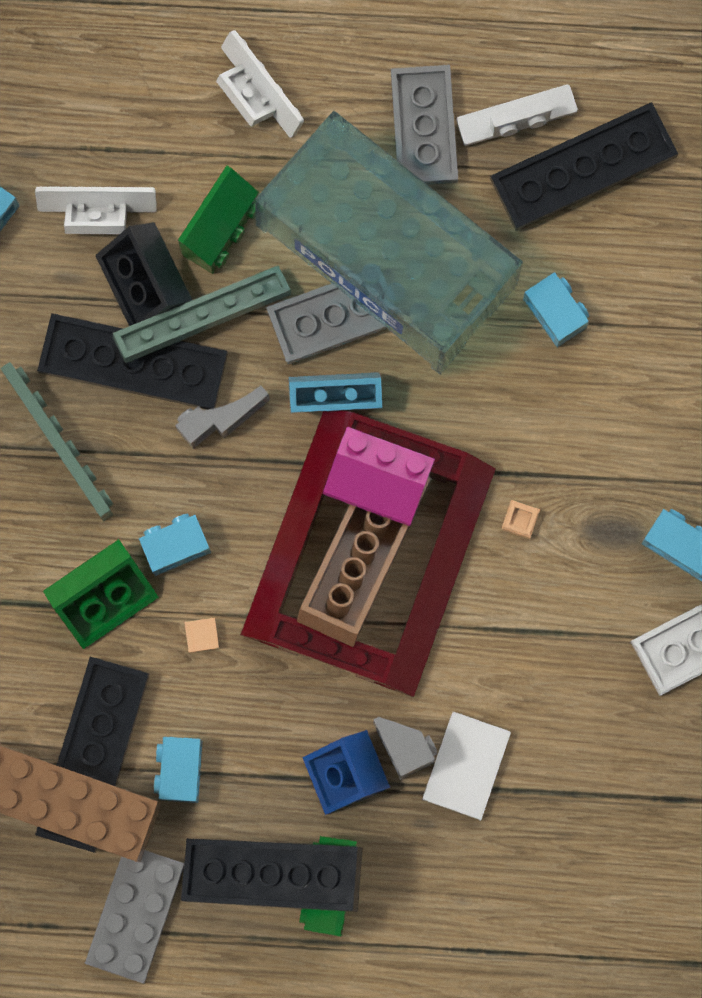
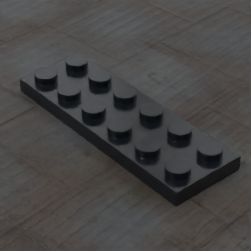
[490,102,678,231]
[37,313,228,410]
[35,656,150,853]
[181,838,363,912]

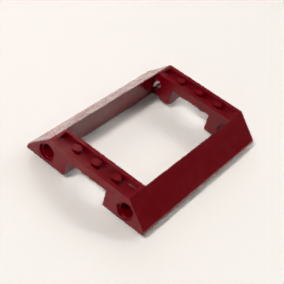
[240,410,496,698]

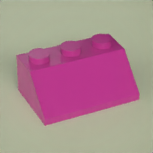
[323,427,435,526]

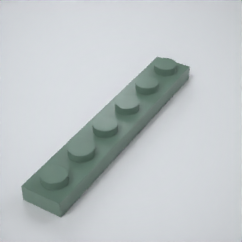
[113,266,291,363]
[0,362,113,522]

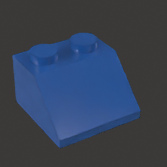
[302,730,390,815]

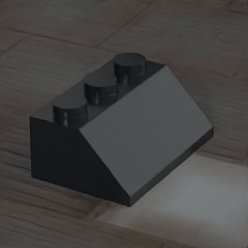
[95,222,192,326]

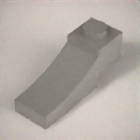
[175,385,270,449]

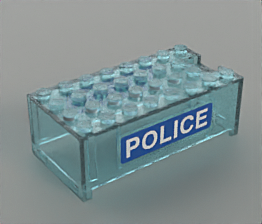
[255,111,523,375]

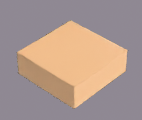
[501,500,540,539]
[184,618,220,654]

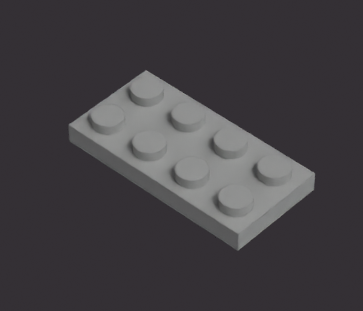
[391,65,458,187]
[266,266,400,365]
[85,850,184,984]

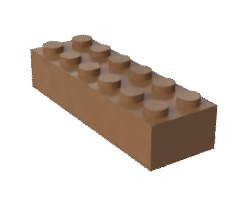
[297,477,431,647]
[0,746,162,862]

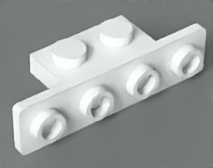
[216,30,304,138]
[456,84,578,146]
[35,187,157,234]

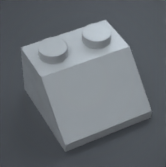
[373,717,437,780]

